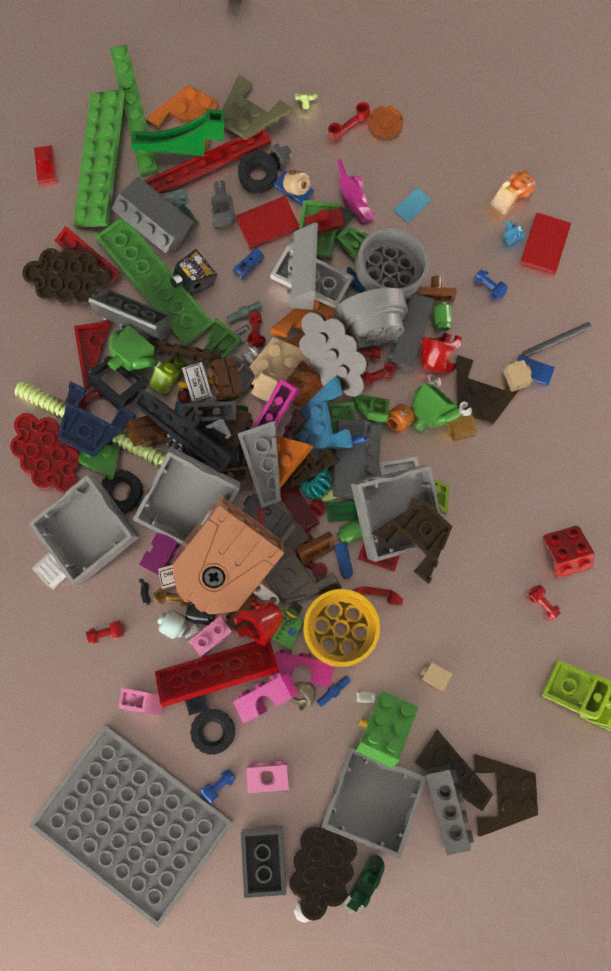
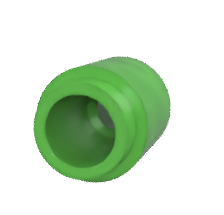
[432,302,452,332]
[337,519,363,545]

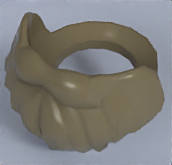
[289,681,316,711]

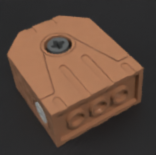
[173,495,284,615]

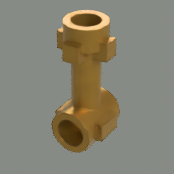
[153,588,190,606]

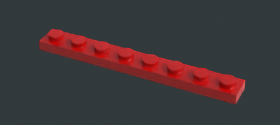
[144,129,271,195]

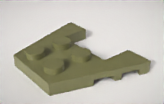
[222,75,293,140]

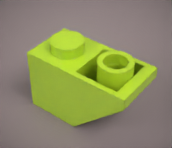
[149,357,190,395]

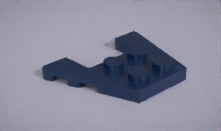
[58,381,137,457]

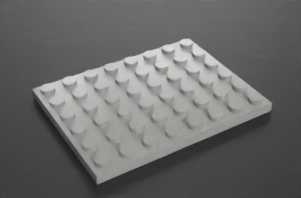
[29,724,233,927]

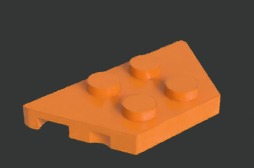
[276,436,313,488]

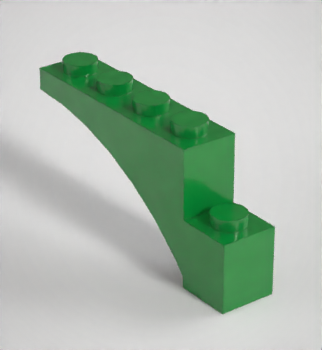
[131,109,225,156]

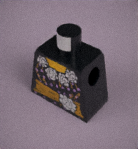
[170,249,218,293]

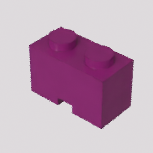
[139,532,180,576]

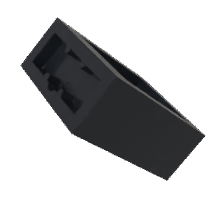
[88,356,149,410]

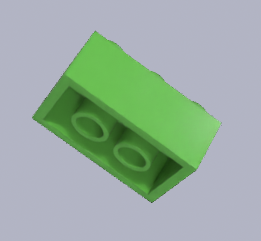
[356,690,418,768]

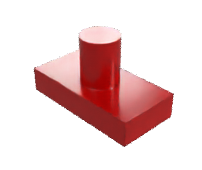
[34,145,57,184]
[305,207,345,234]

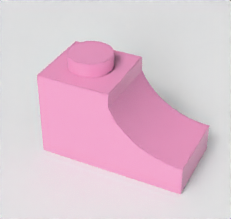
[118,688,163,715]

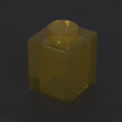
[491,182,522,214]
[446,414,478,442]

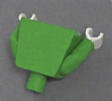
[108,325,164,371]
[411,374,472,431]

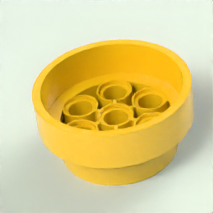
[303,589,380,667]

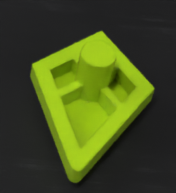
[434,479,449,514]

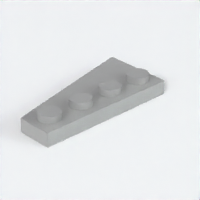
[237,421,281,508]

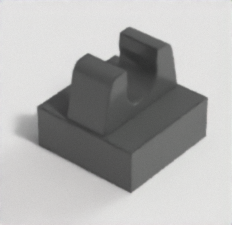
[270,143,292,170]

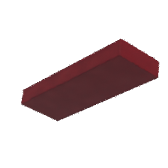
[280,483,320,532]

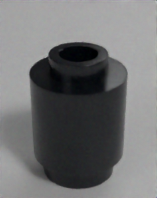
[186,604,216,625]

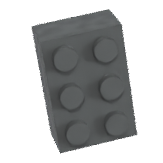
[241,826,287,898]

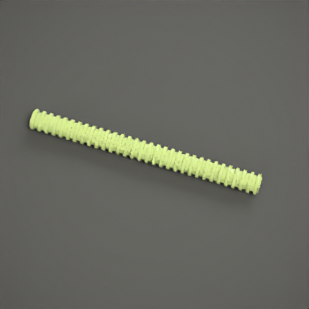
[15,380,167,466]

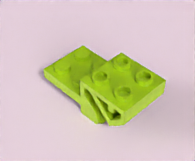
[542,660,611,731]

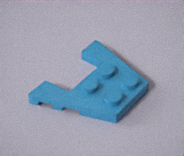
[297,377,353,450]

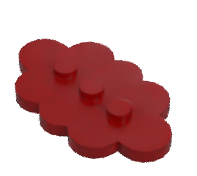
[10,413,81,494]

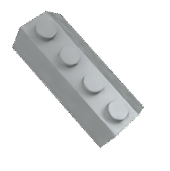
[287,223,318,309]

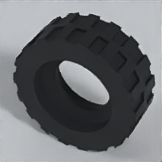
[238,150,278,194]
[101,469,144,513]
[190,709,235,755]

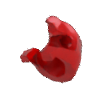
[421,333,462,374]
[234,599,284,646]

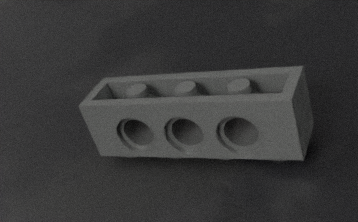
[426,764,474,855]

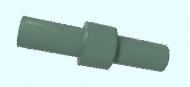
[226,301,262,323]

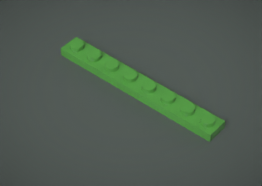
[110,44,158,177]

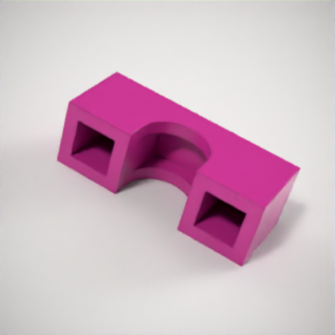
[271,649,334,687]
[233,672,299,724]

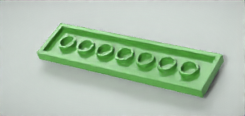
[73,89,125,228]
[95,217,214,346]

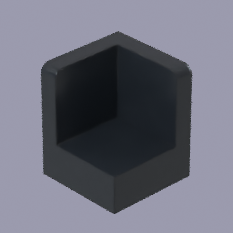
[185,694,211,716]

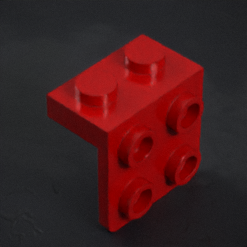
[543,526,595,578]

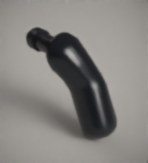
[139,578,151,605]

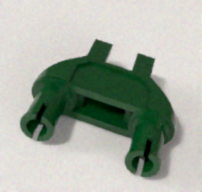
[344,854,385,913]

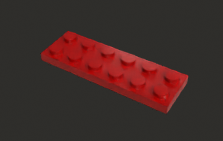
[155,641,279,707]

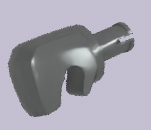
[211,181,235,227]

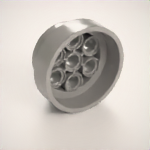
[355,228,429,298]
[334,288,408,348]

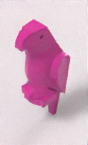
[337,159,376,223]

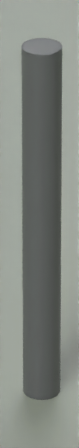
[522,322,592,357]

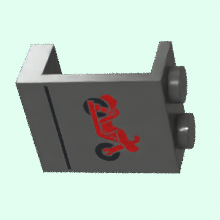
[242,493,293,539]

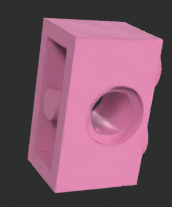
[189,616,234,657]
[246,760,289,793]

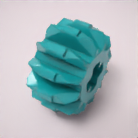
[299,470,333,500]

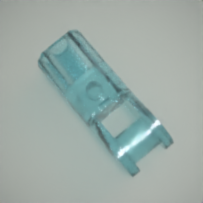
[161,189,189,205]

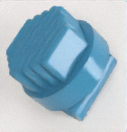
[503,221,526,245]

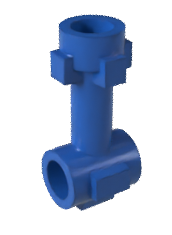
[474,269,508,300]
[199,769,236,804]

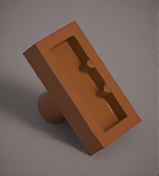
[417,276,456,302]
[296,531,335,565]

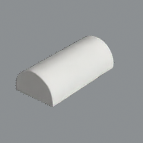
[270,246,354,308]

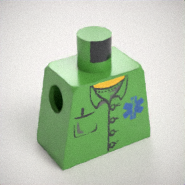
[272,601,304,651]

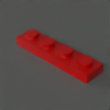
[54,226,121,287]

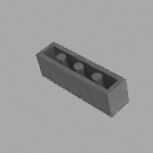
[388,293,434,373]

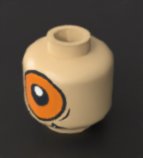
[283,170,310,196]

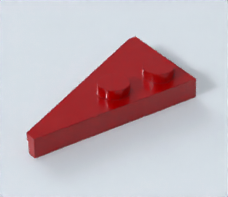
[74,321,110,389]

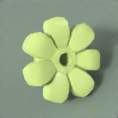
[295,93,317,109]

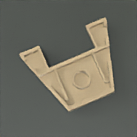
[249,338,309,407]

